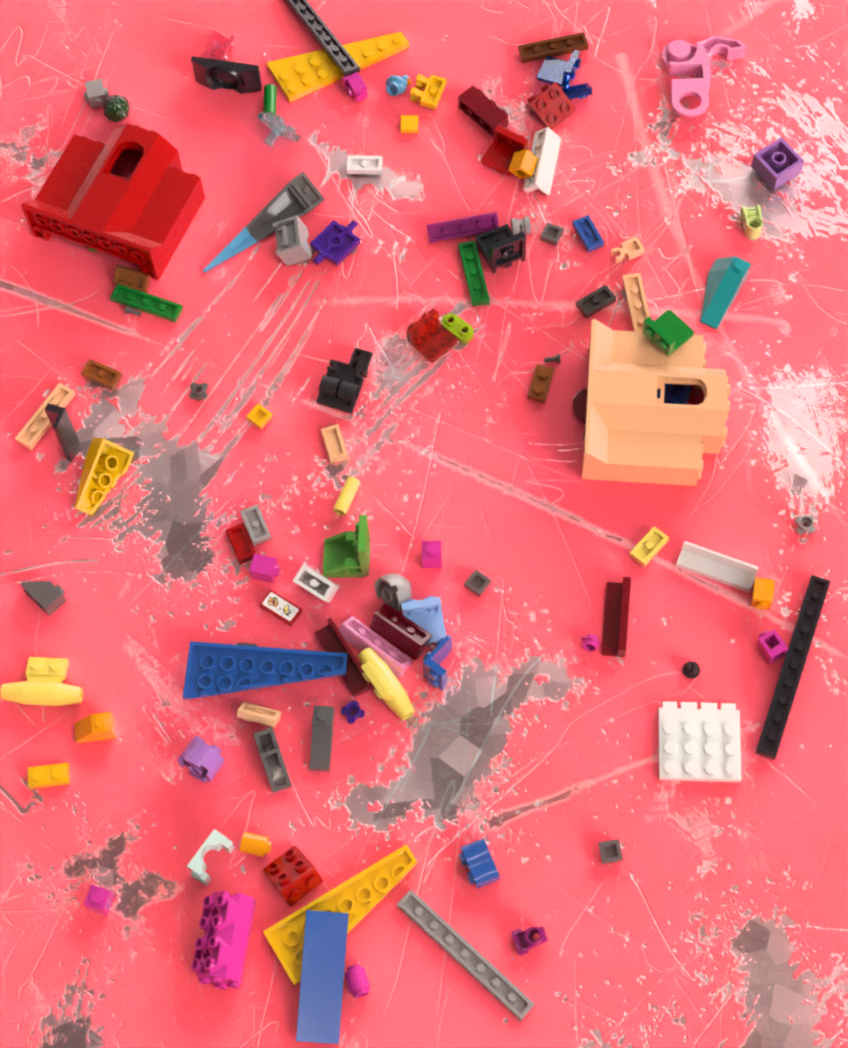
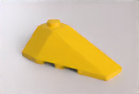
[74,437,134,515]

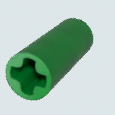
[263,84,277,120]

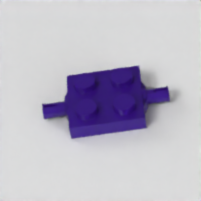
[310,220,361,266]

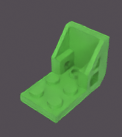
[323,515,370,578]

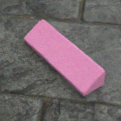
[339,616,413,678]

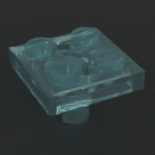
[257,111,301,147]

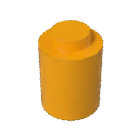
[240,832,272,857]

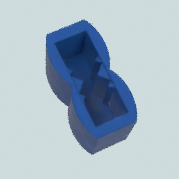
[458,838,500,889]

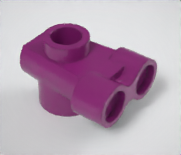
[512,926,548,956]

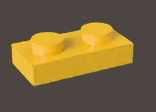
[28,763,70,789]

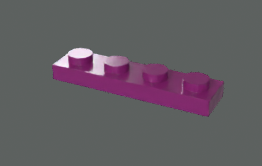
[426,211,499,243]

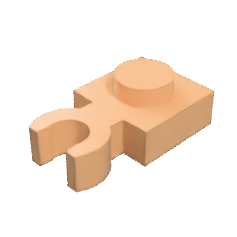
[611,236,645,263]

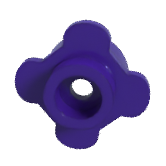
[341,701,365,724]

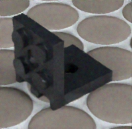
[475,224,526,273]

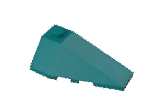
[700,256,751,330]

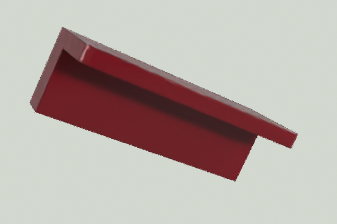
[370,603,432,660]

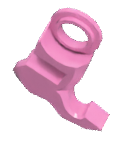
[662,35,746,117]

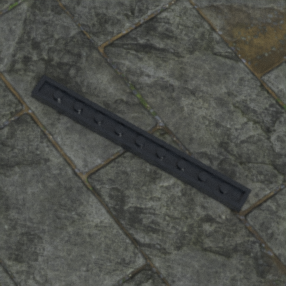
[755,575,830,760]

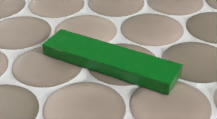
[458,241,490,307]
[110,283,183,323]

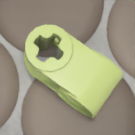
[741,205,763,240]

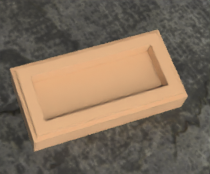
[320,424,348,464]

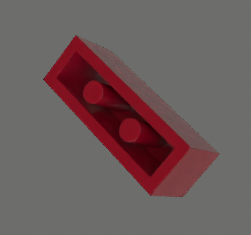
[458,85,509,138]

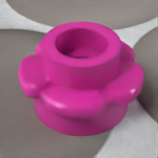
[581,634,601,651]

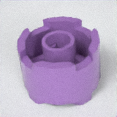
[177,736,225,783]

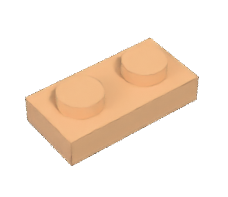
[237,702,281,727]

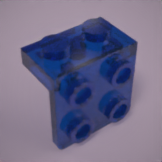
[537,49,582,88]

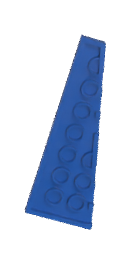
[183,641,348,700]

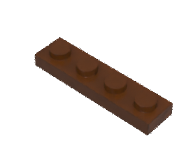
[518,32,588,63]

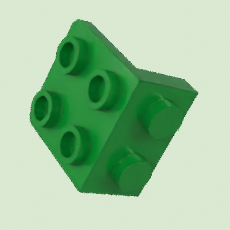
[642,310,694,356]

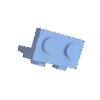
[401,596,446,645]

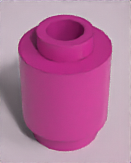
[344,964,370,998]

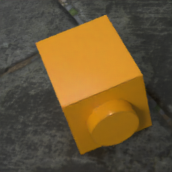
[508,149,538,179]
[751,577,775,610]

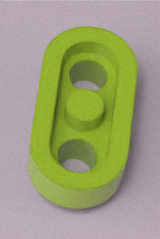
[442,313,474,343]

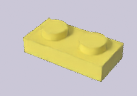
[629,526,669,567]

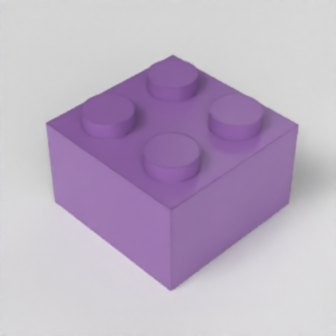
[751,137,804,190]

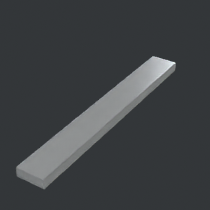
[396,889,535,1021]

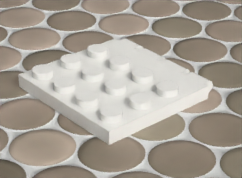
[658,701,742,782]

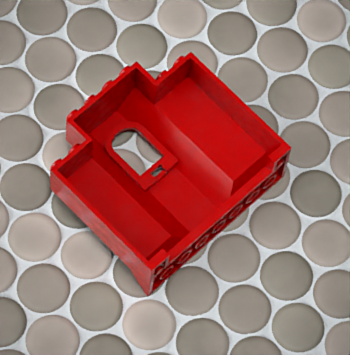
[21,123,205,281]

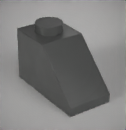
[20,581,67,616]

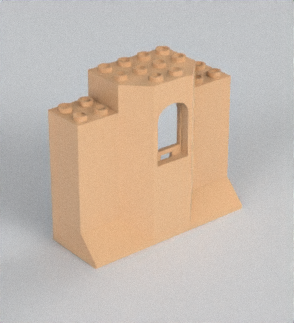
[582,319,730,486]

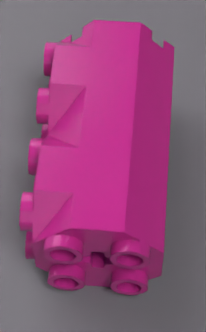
[191,891,256,990]

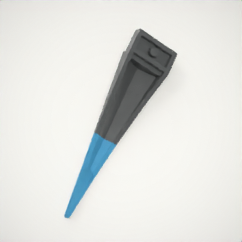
[203,172,325,272]

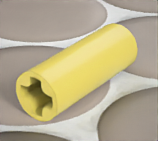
[333,476,361,516]

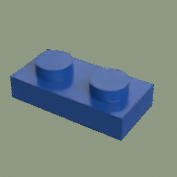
[572,215,604,252]

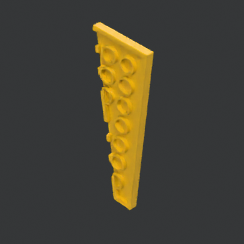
[266,32,410,102]
[263,844,418,986]

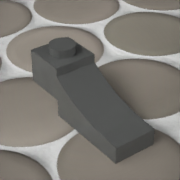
[309,705,335,772]
[253,727,292,792]

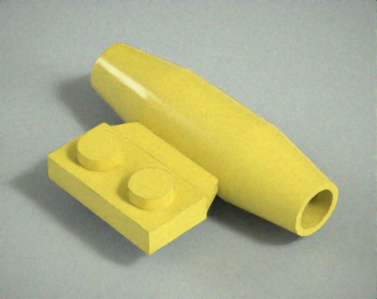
[357,648,415,721]
[1,657,83,706]

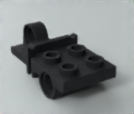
[316,348,373,414]

